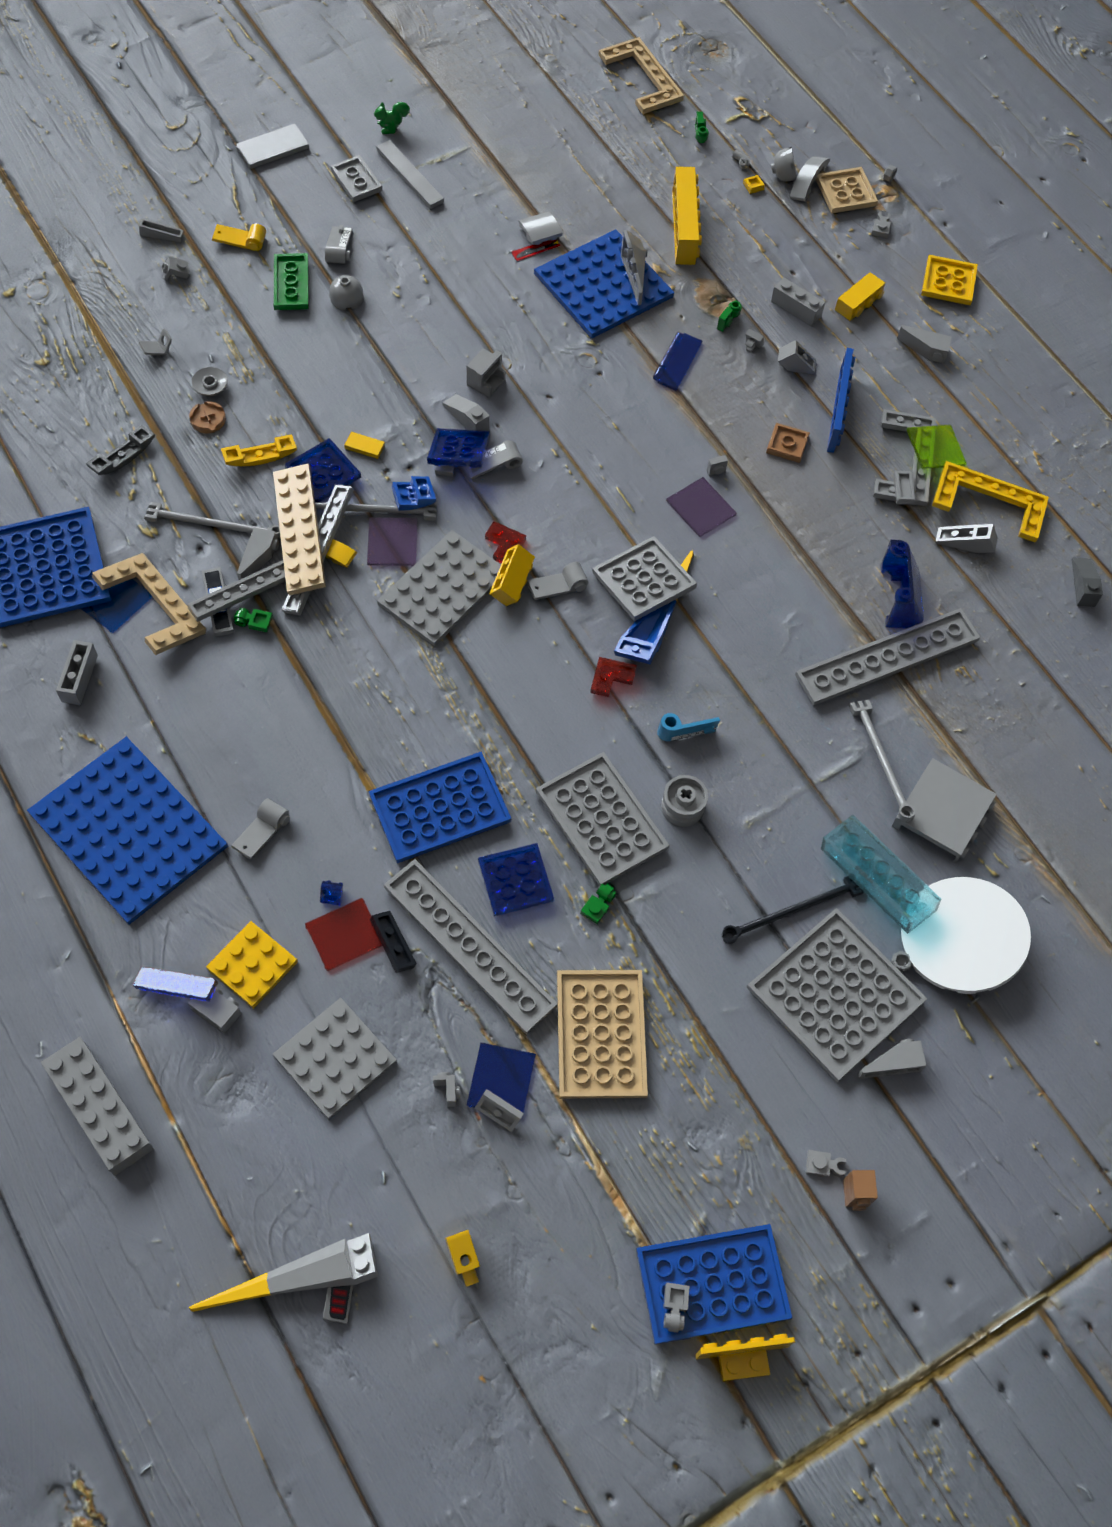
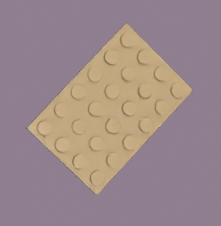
[557,970,648,1099]

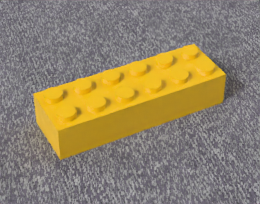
[672,167,702,265]

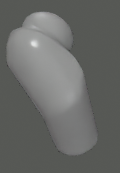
[732,150,750,169]

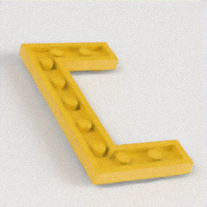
[932,461,1049,542]

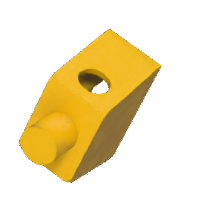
[445,1230,480,1287]

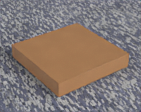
[766,423,810,463]

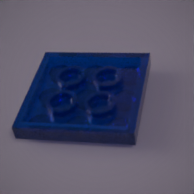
[427,428,490,468]
[284,438,361,502]
[478,843,554,916]

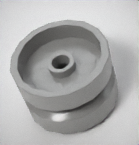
[661,775,708,827]

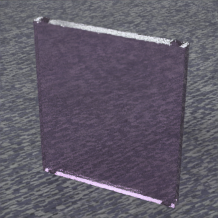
[666,477,737,537]
[367,518,417,566]

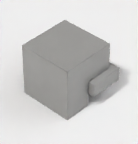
[466,348,506,398]

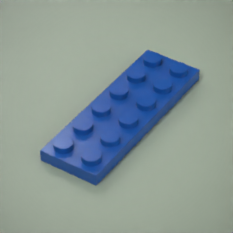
[827,348,855,453]

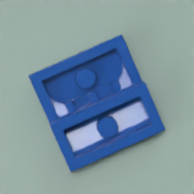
[392,476,436,511]

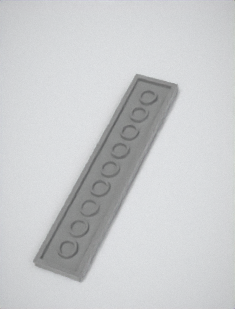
[795,608,980,706]
[384,859,558,1035]

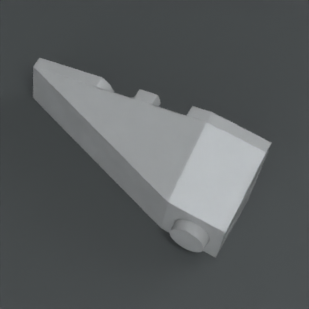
[621,230,647,305]

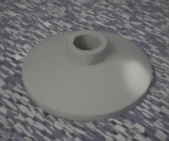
[192,367,228,396]

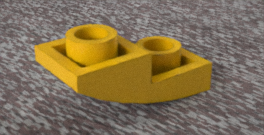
[326,539,357,567]

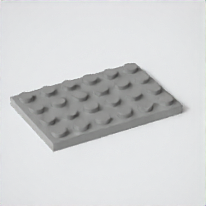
[377,530,501,647]
[536,752,670,886]

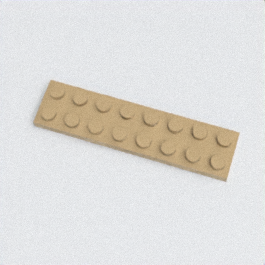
[273,464,326,596]

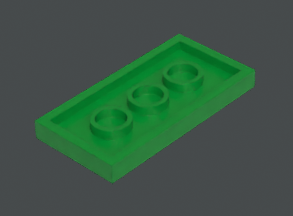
[273,253,309,310]

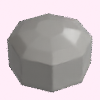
[883,165,898,182]
[891,951,912,973]

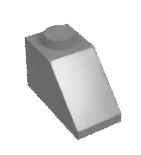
[778,340,816,374]

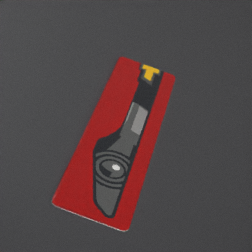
[511,239,560,261]

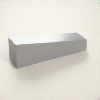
[139,218,184,242]

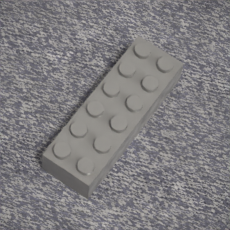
[41,1037,154,1176]

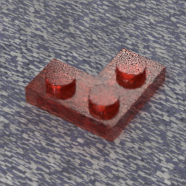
[485,521,526,563]
[590,657,637,697]

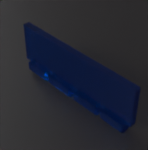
[653,332,703,391]

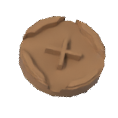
[189,401,226,434]

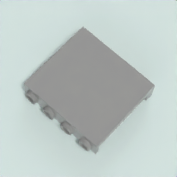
[892,758,996,863]

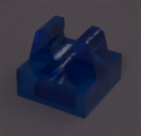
[320,880,343,906]

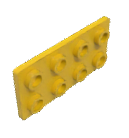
[695,1334,795,1382]

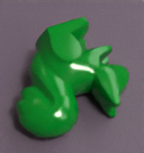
[374,102,410,134]

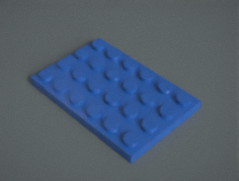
[368,751,512,864]
[636,1224,792,1345]

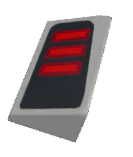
[323,1285,354,1324]

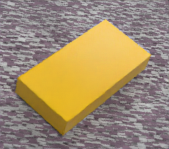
[344,432,385,459]

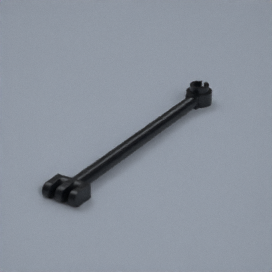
[721,873,866,944]

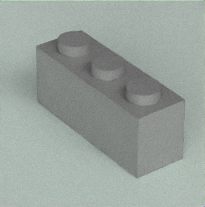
[771,278,825,326]
[56,640,98,705]

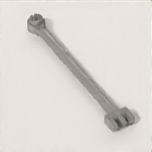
[144,502,281,542]
[315,502,437,521]
[849,700,915,823]

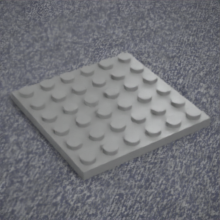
[747,908,927,1082]

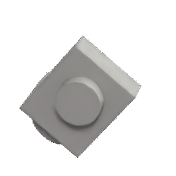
[161,256,189,280]
[433,1072,460,1107]

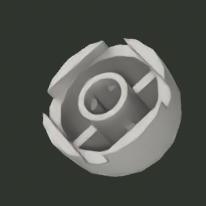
[771,147,797,182]
[329,275,364,310]

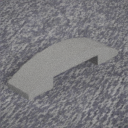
[790,156,830,201]

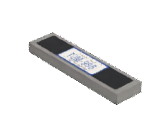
[202,567,234,637]

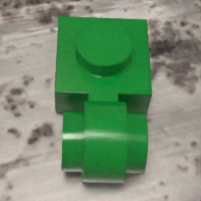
[695,111,709,143]
[717,301,742,332]
[234,608,273,632]
[580,884,617,925]

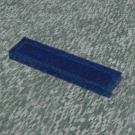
[133,967,218,1002]

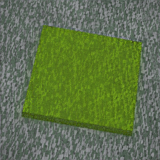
[906,425,967,469]

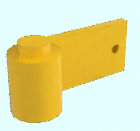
[212,224,267,251]

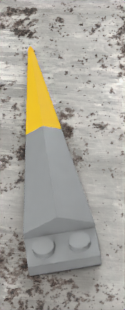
[189,1233,378,1312]

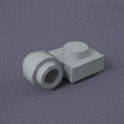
[663,1283,690,1332]

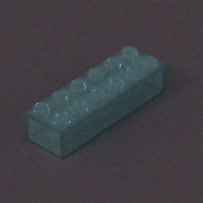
[821,815,942,934]

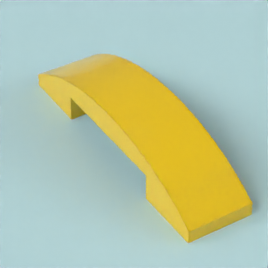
[221,434,297,466]

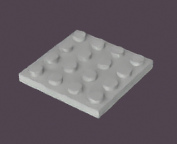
[592,536,697,621]
[273,998,397,1120]

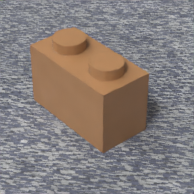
[843,1170,878,1211]

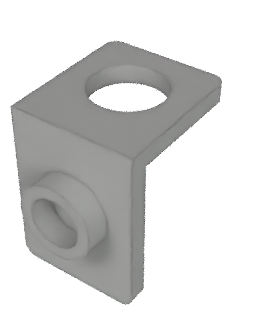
[139,329,172,355]

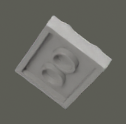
[330,155,383,202]

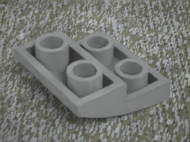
[519,211,563,245]

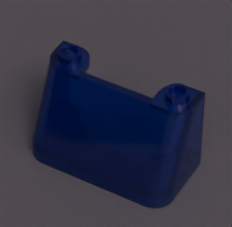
[880,539,924,628]

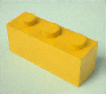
[835,272,885,321]
[489,544,535,606]

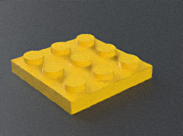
[921,255,978,305]
[206,921,298,1009]

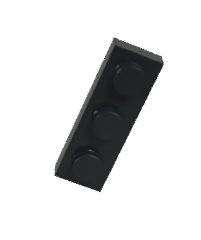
[370,911,417,973]

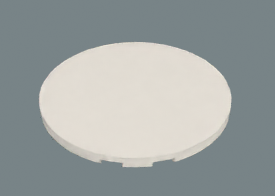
[901,877,1031,994]

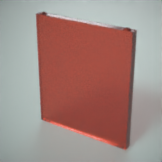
[305,898,382,971]

